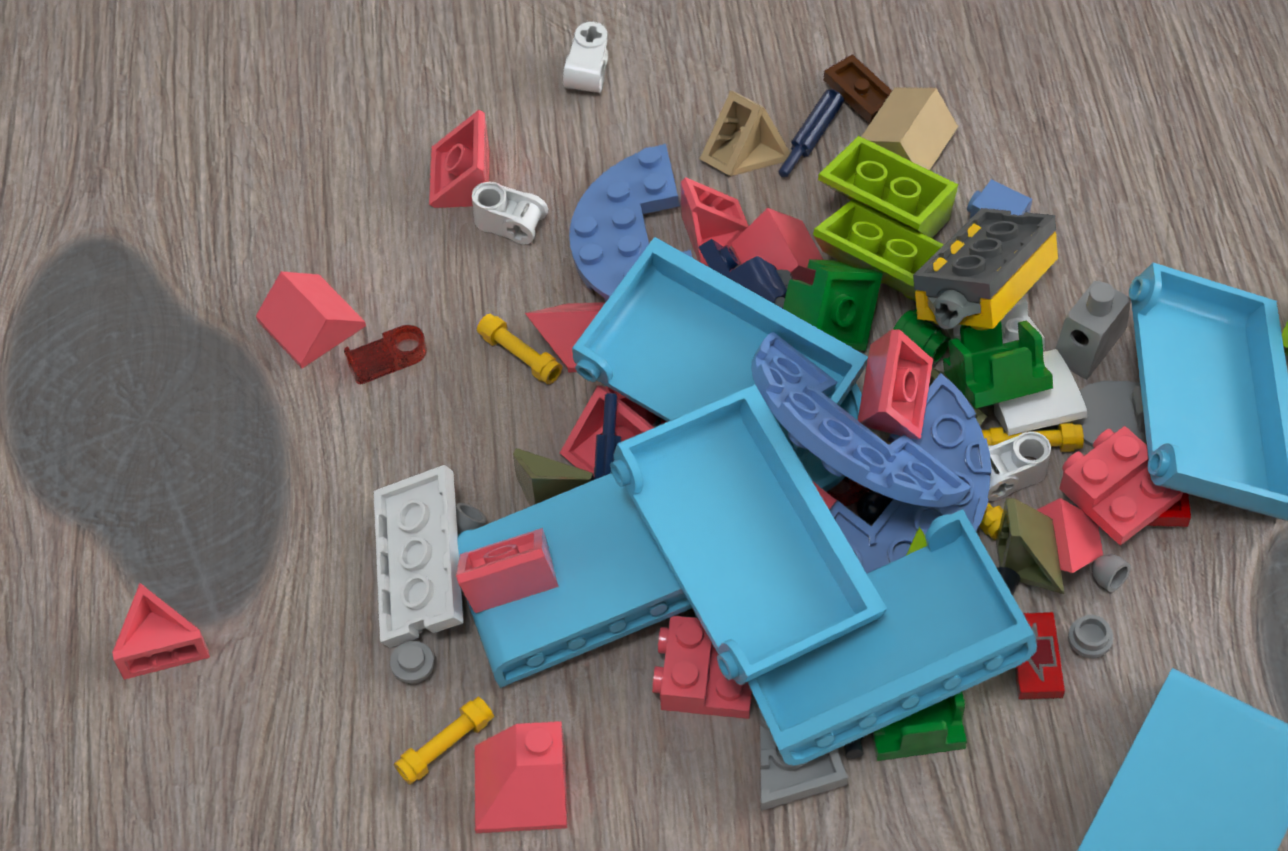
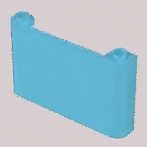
[572,237,868,463]
[1129,263,1288,521]
[610,384,887,685]
[457,473,692,688]
[748,509,1037,765]
[1078,668,1288,851]

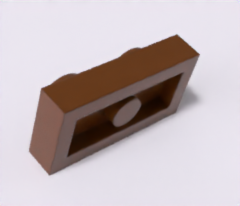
[823,54,892,124]

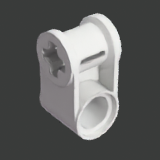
[563,22,608,93]
[472,182,548,244]
[988,431,1051,501]

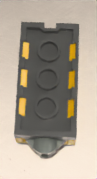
[913,208,1058,330]

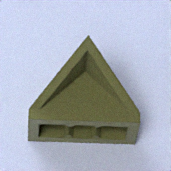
[513,448,594,506]
[996,498,1065,595]

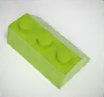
[818,136,959,238]
[813,199,944,301]

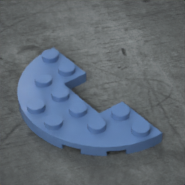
[569,144,693,303]
[751,332,971,507]
[829,373,992,573]

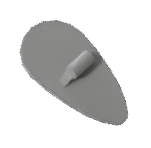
[1070,381,1147,447]

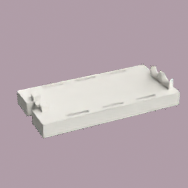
[374,465,463,648]

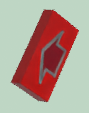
[1014,612,1065,700]

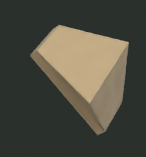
[700,91,790,176]

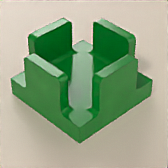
[783,259,883,351]
[943,320,1053,409]
[871,692,967,761]

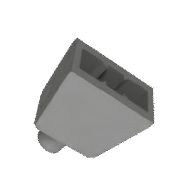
[1056,281,1131,380]

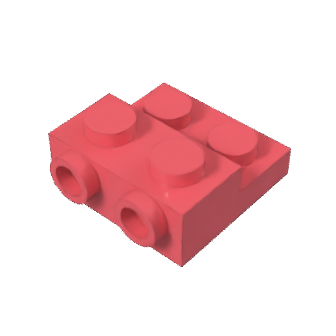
[1059,426,1183,546]
[653,616,752,719]

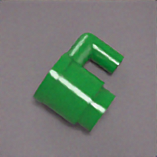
[893,309,950,366]

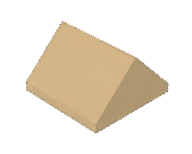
[861,88,958,170]

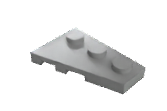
[760,710,848,811]

